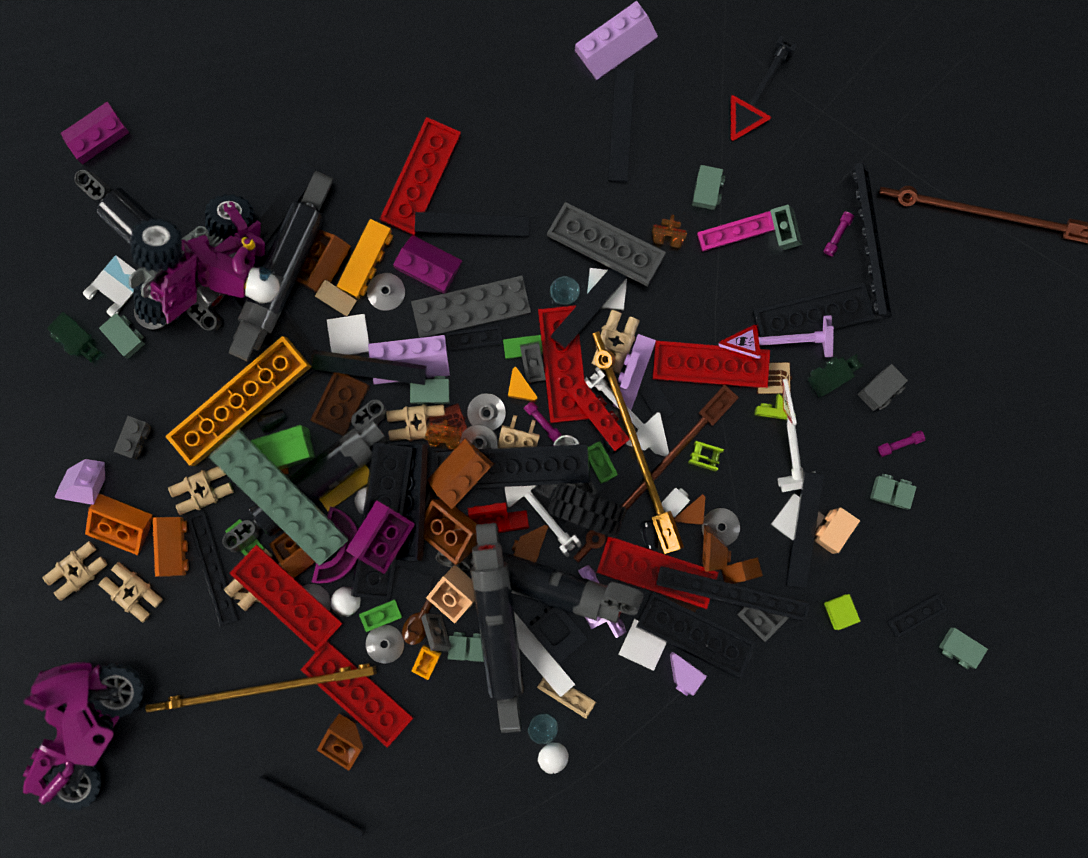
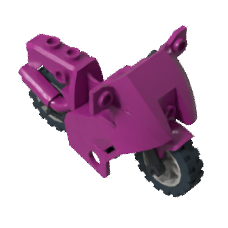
[23,662,144,811]

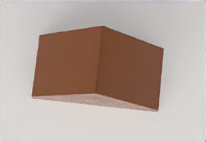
[674,494,705,525]
[721,557,763,584]

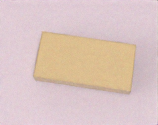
[315,280,357,316]

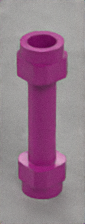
[823,211,855,257]
[524,401,562,443]
[878,430,925,457]

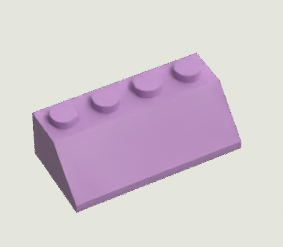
[575,1,658,80]
[368,335,450,385]

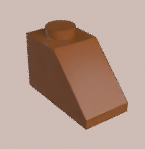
[512,525,548,562]

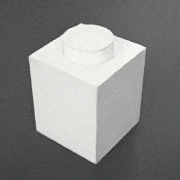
[661,488,690,518]

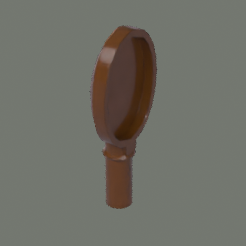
[402,599,433,645]

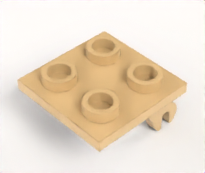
[498,415,540,448]

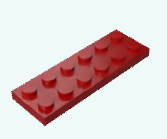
[380,117,461,236]
[538,305,589,423]
[653,341,770,388]
[596,536,719,609]
[229,544,342,652]
[301,641,413,748]

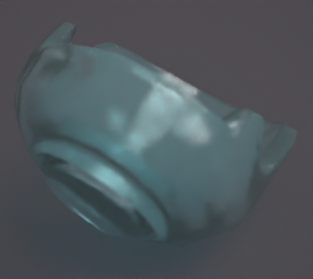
[550,276,580,305]
[528,714,559,744]

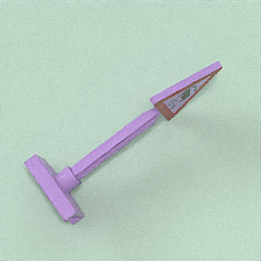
[718,315,834,359]

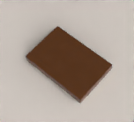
[310,372,370,436]

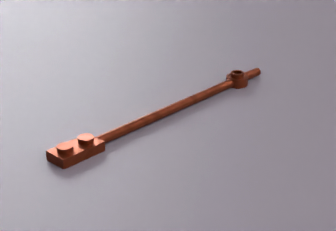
[879,186,1088,243]
[573,385,739,563]

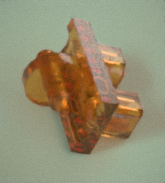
[652,215,687,248]
[425,419,463,450]

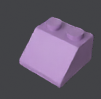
[55,459,105,505]
[670,652,707,696]

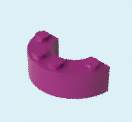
[312,506,359,583]

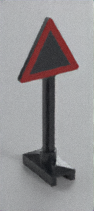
[731,35,798,141]

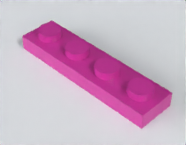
[697,211,775,252]

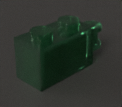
[47,312,101,362]
[808,354,864,398]

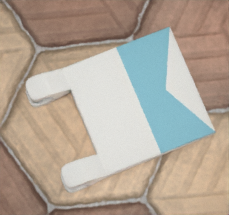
[83,255,136,317]

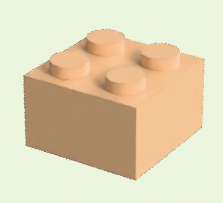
[814,507,860,554]
[426,565,475,623]

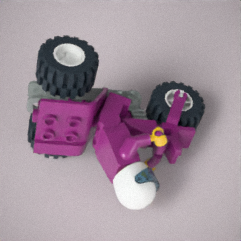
[129,194,280,325]

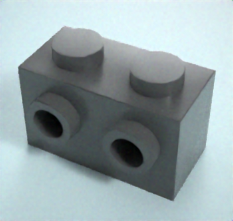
[113,416,151,460]

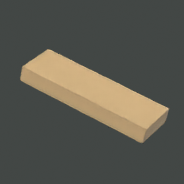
[537,677,596,719]

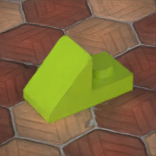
[755,394,788,420]

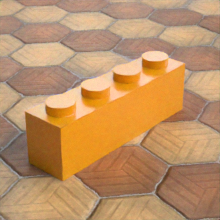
[336,219,393,299]

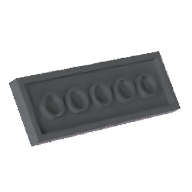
[547,202,666,287]
[411,276,531,338]

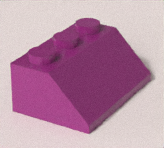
[61,101,129,164]
[393,235,463,294]
[346,501,415,574]

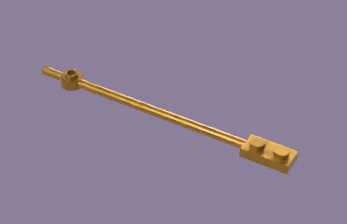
[592,331,684,554]
[145,663,377,713]

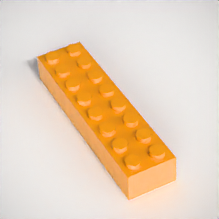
[165,336,311,466]

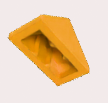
[508,367,538,402]
[411,645,442,680]

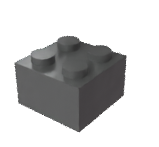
[858,364,908,411]

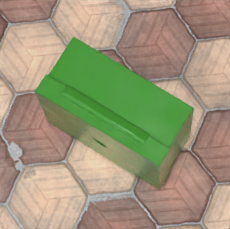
[251,425,316,470]

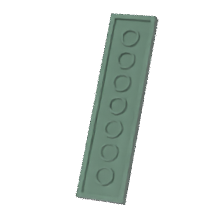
[209,430,348,566]

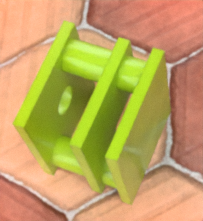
[688,441,724,472]
[824,594,860,630]

